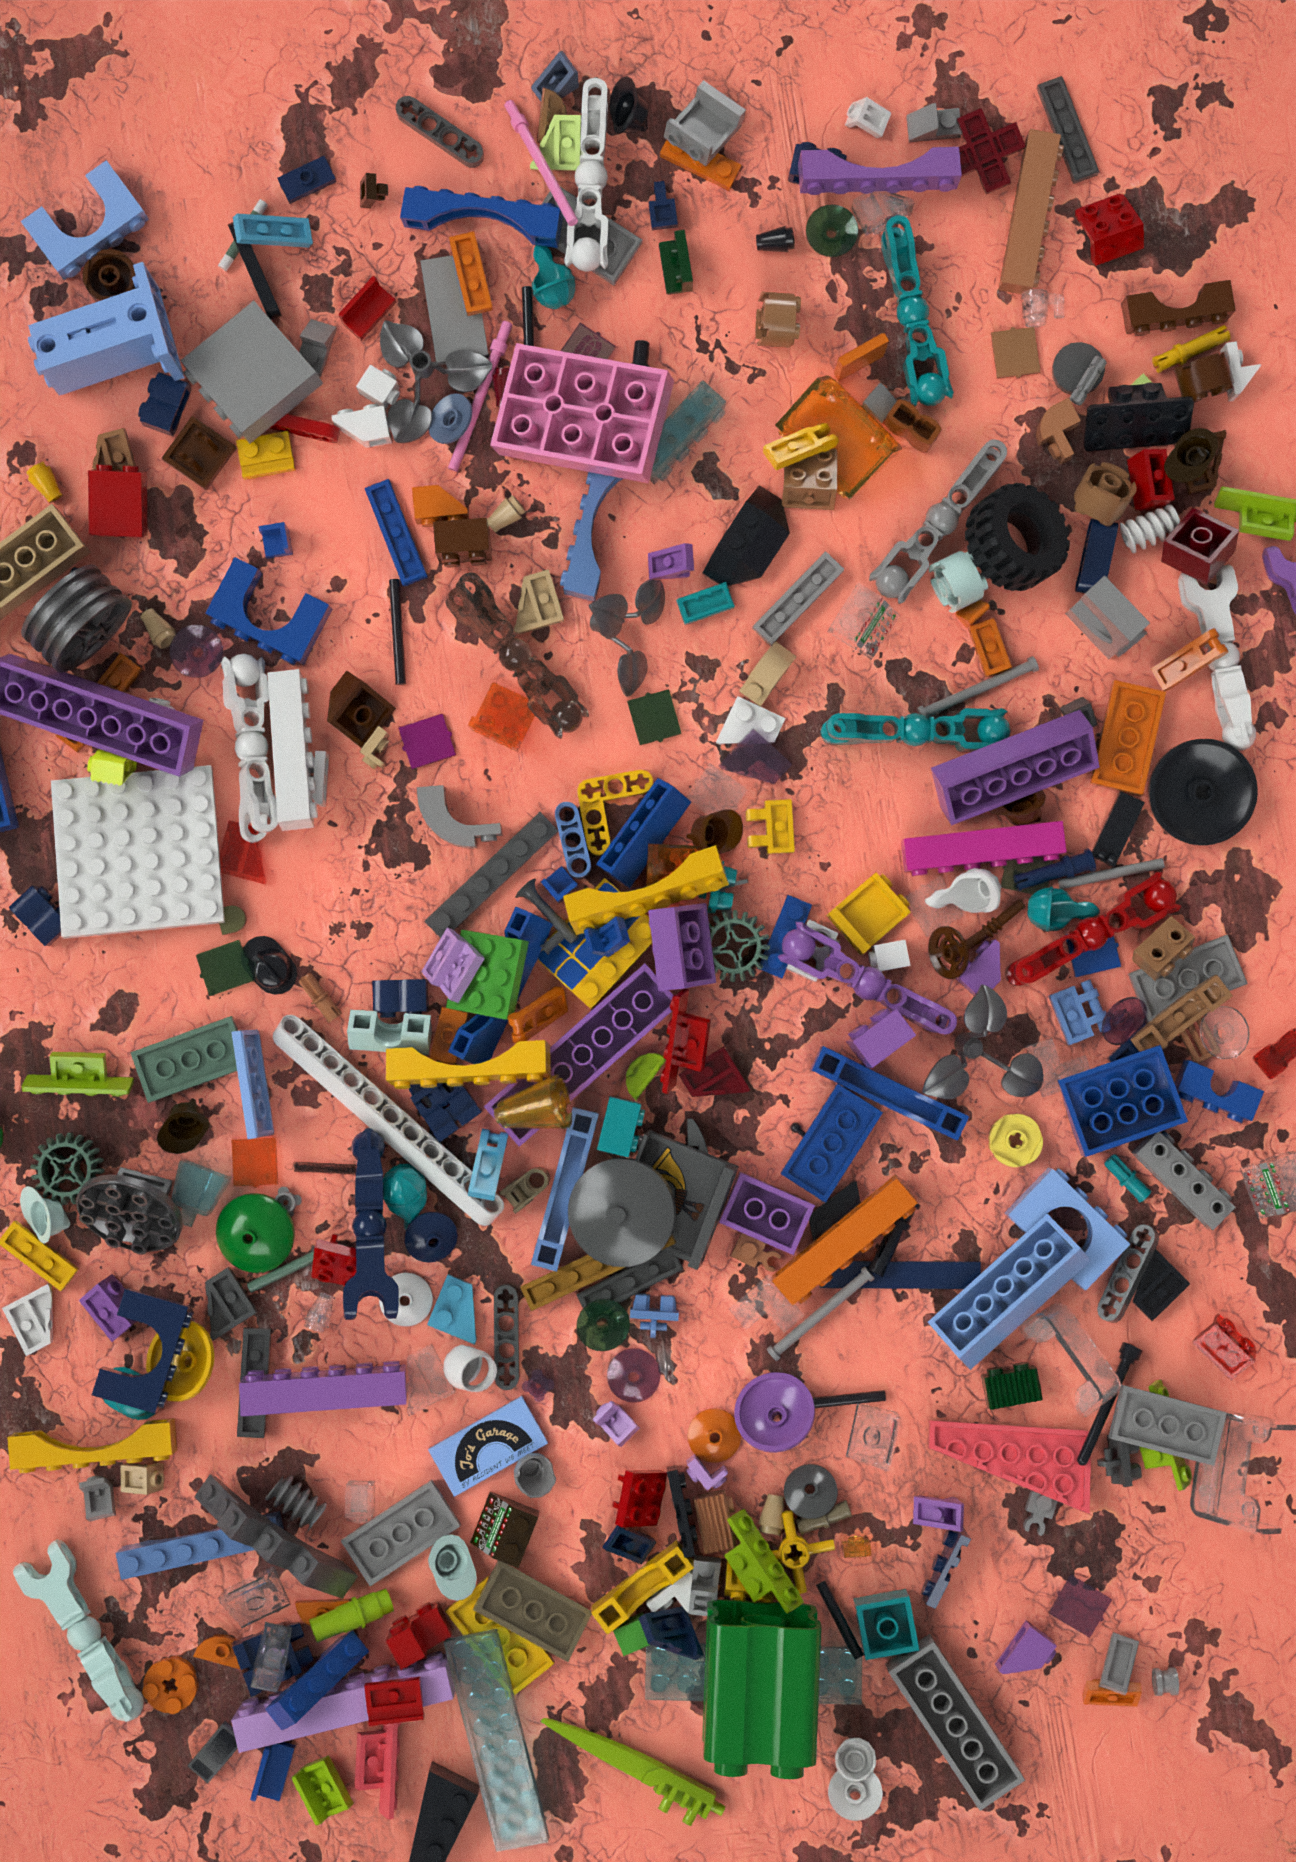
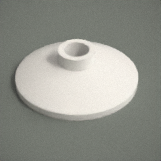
[379,1272,433,1327]
[828,1771,883,1821]

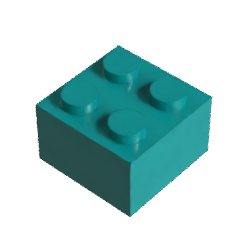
[597,1096,645,1158]
[853,1589,919,1660]

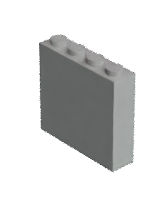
[180,301,323,444]

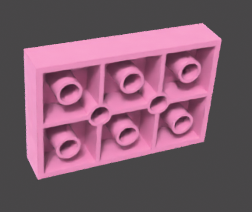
[490,343,674,483]

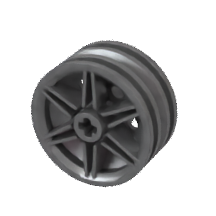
[21,564,132,673]

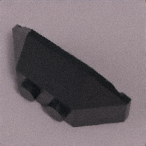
[702,485,790,587]

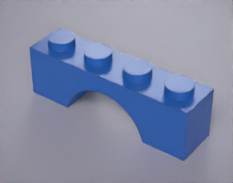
[265,1630,369,1731]

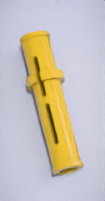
[1152,325,1231,373]

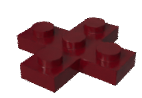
[957,108,1026,195]

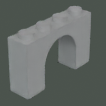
[1065,575,1150,660]

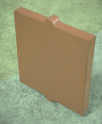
[991,327,1040,379]

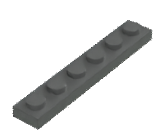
[424,812,559,938]

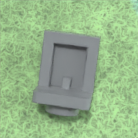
[79,1476,116,1522]

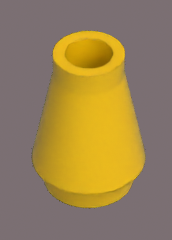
[26,461,63,503]

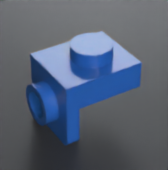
[584,917,630,957]

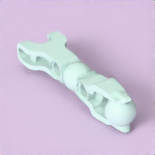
[13,1539,144,1722]

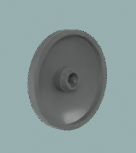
[568,1158,676,1267]

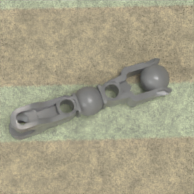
[869,439,1007,604]

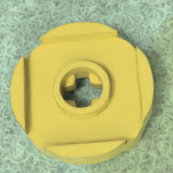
[988,1114,1043,1167]

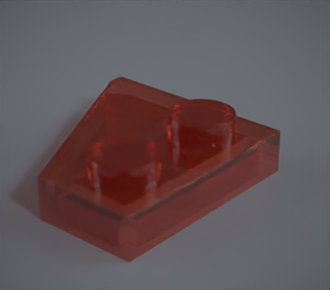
[220,820,267,885]

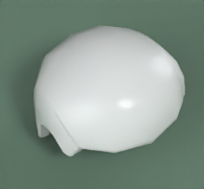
[835,1737,876,1782]

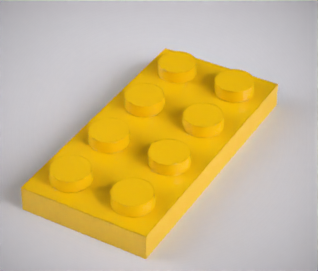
[445,1575,555,1697]

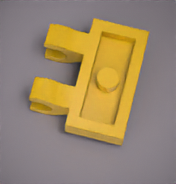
[746,799,795,854]

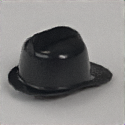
[609,76,649,134]
[241,936,297,995]

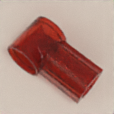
[1252,1028,1296,1080]

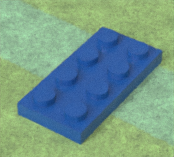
[780,1083,883,1203]

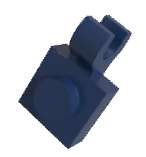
[648,181,678,231]

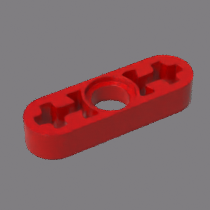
[269,414,341,443]

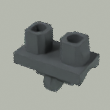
[1097,1435,1142,1487]

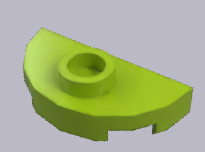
[626,1053,666,1101]

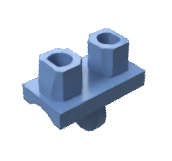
[630,1293,679,1338]

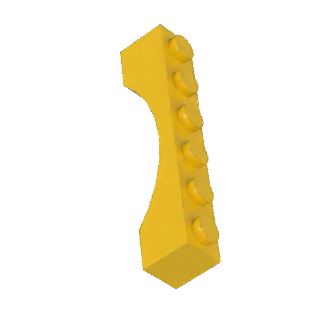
[563,845,729,935]
[386,1040,551,1089]
[7,1418,177,1473]

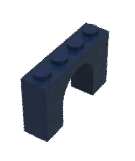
[92,1288,193,1413]

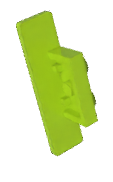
[1214,486,1296,541]
[22,1052,134,1097]
[1139,1379,1192,1491]
[724,1509,804,1614]

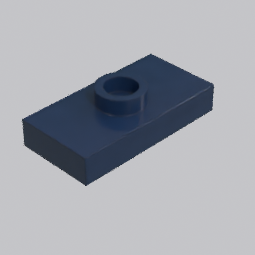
[277,156,337,204]

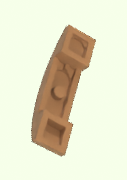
[1130,975,1233,1052]

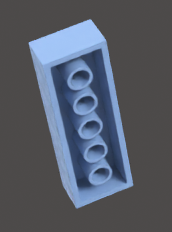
[928,1214,1091,1370]

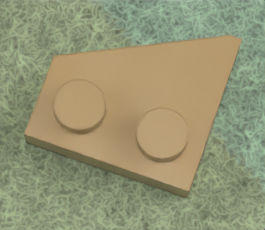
[514,569,564,636]

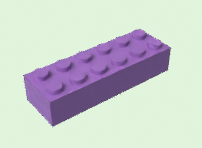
[931,710,1100,826]
[239,1360,407,1416]

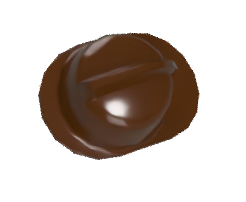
[989,790,1046,826]
[686,809,743,854]

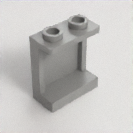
[664,80,746,166]

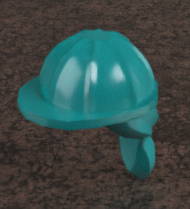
[531,245,575,309]
[1027,886,1100,932]
[383,1164,427,1230]

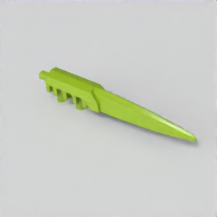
[540,1718,726,1826]

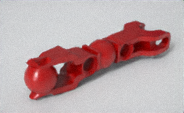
[1005,872,1181,986]

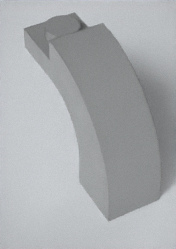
[417,785,503,849]

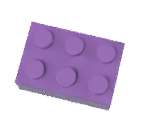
[648,903,716,991]
[846,1008,916,1068]
[719,1171,815,1255]

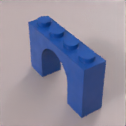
[206,557,333,666]

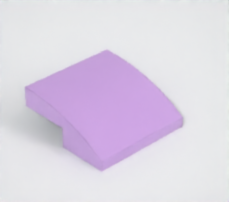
[421,927,485,1003]

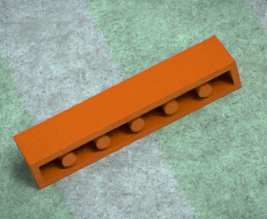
[772,1174,918,1306]

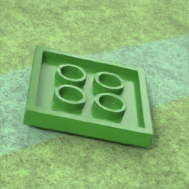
[446,930,529,1020]

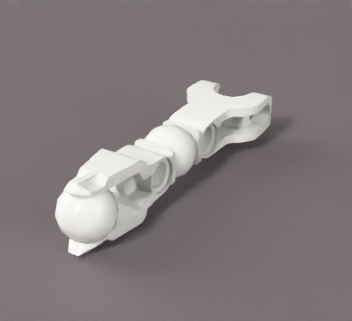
[564,78,609,272]
[1178,564,1256,751]
[221,653,278,843]

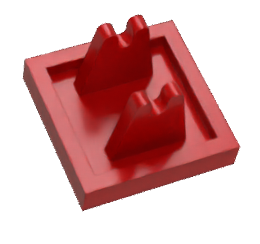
[311,1234,356,1286]
[612,1470,667,1527]

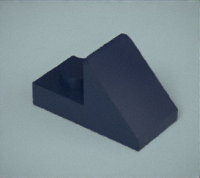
[603,1525,656,1565]

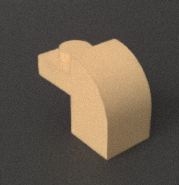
[739,641,797,707]

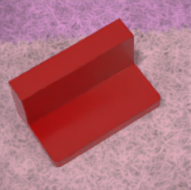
[338,276,396,341]

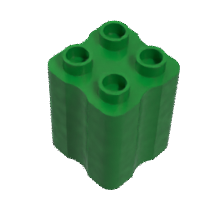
[702,1600,821,1779]

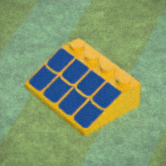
[537,878,652,1010]

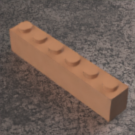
[998,129,1064,296]

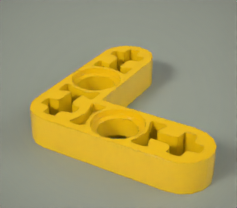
[577,770,653,856]

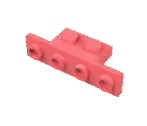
[355,1723,401,1820]

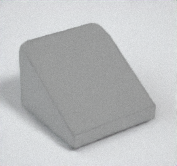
[862,382,897,424]

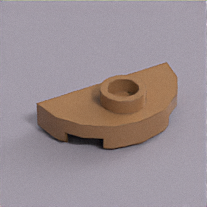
[537,87,567,143]

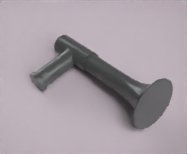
[515,878,579,955]

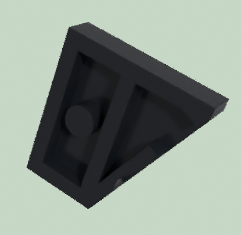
[809,1181,861,1241]

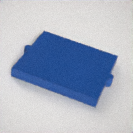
[1066,924,1121,977]

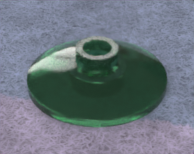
[806,204,858,257]
[576,1299,630,1351]

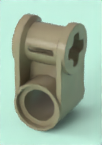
[499,1166,550,1214]

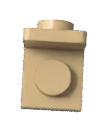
[360,726,389,770]
[121,1463,165,1495]

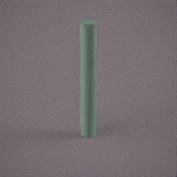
[247,1251,314,1293]

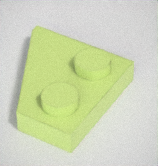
[530,115,582,171]

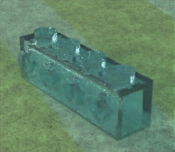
[650,380,726,485]

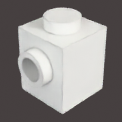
[356,365,400,410]

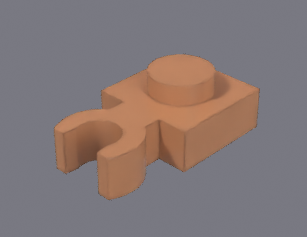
[730,1233,781,1272]

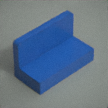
[250,1742,296,1801]

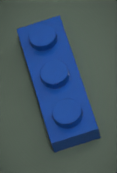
[757,895,812,979]

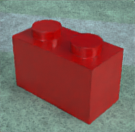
[1127,449,1175,511]

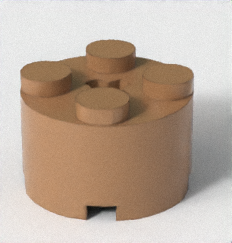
[755,291,801,348]
[1074,462,1136,526]

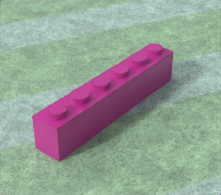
[901,821,1067,876]

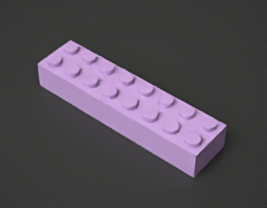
[231,1651,457,1753]

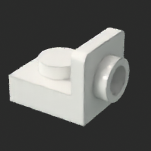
[845,97,891,138]

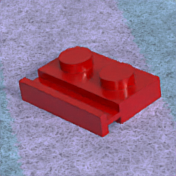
[364,1676,425,1726]

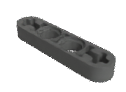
[396,96,484,168]
[1097,1224,1159,1323]
[494,1284,520,1390]

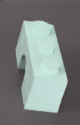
[347,1009,432,1055]

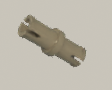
[796,1500,852,1536]

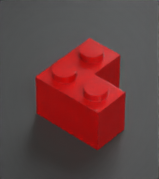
[386,1601,454,1670]

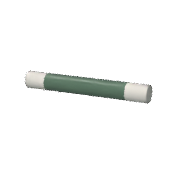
[218,199,268,272]

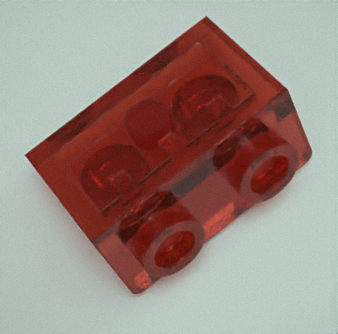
[1193,1314,1257,1381]

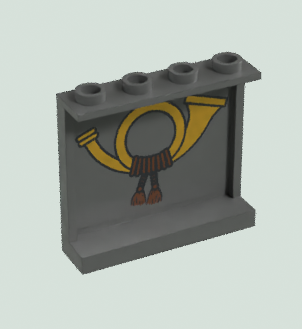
[635,1130,739,1270]

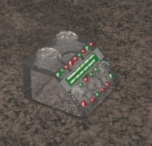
[828,582,900,660]
[1240,1151,1296,1219]

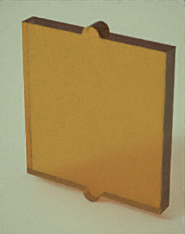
[231,1137,278,1188]

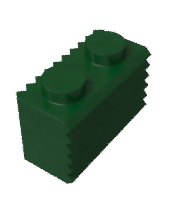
[981,1362,1043,1410]

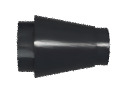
[756,225,795,252]

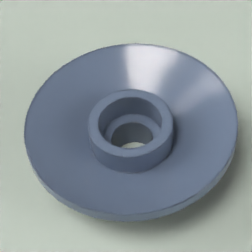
[429,394,472,444]

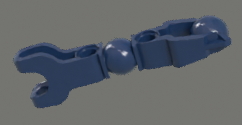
[343,1128,399,1320]

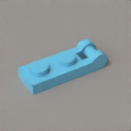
[468,1128,508,1201]

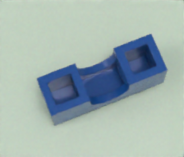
[1174,1060,1264,1124]

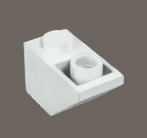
[331,404,392,448]

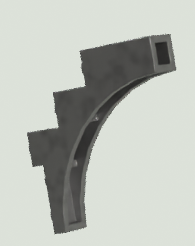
[194,1474,358,1599]

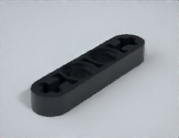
[227,222,282,320]

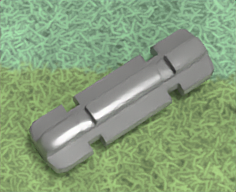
[1070,356,1107,406]

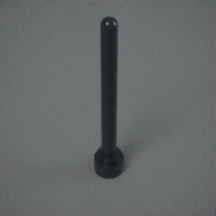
[1077,1342,1143,1466]

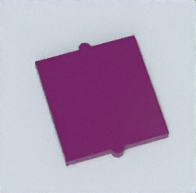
[398,714,456,770]

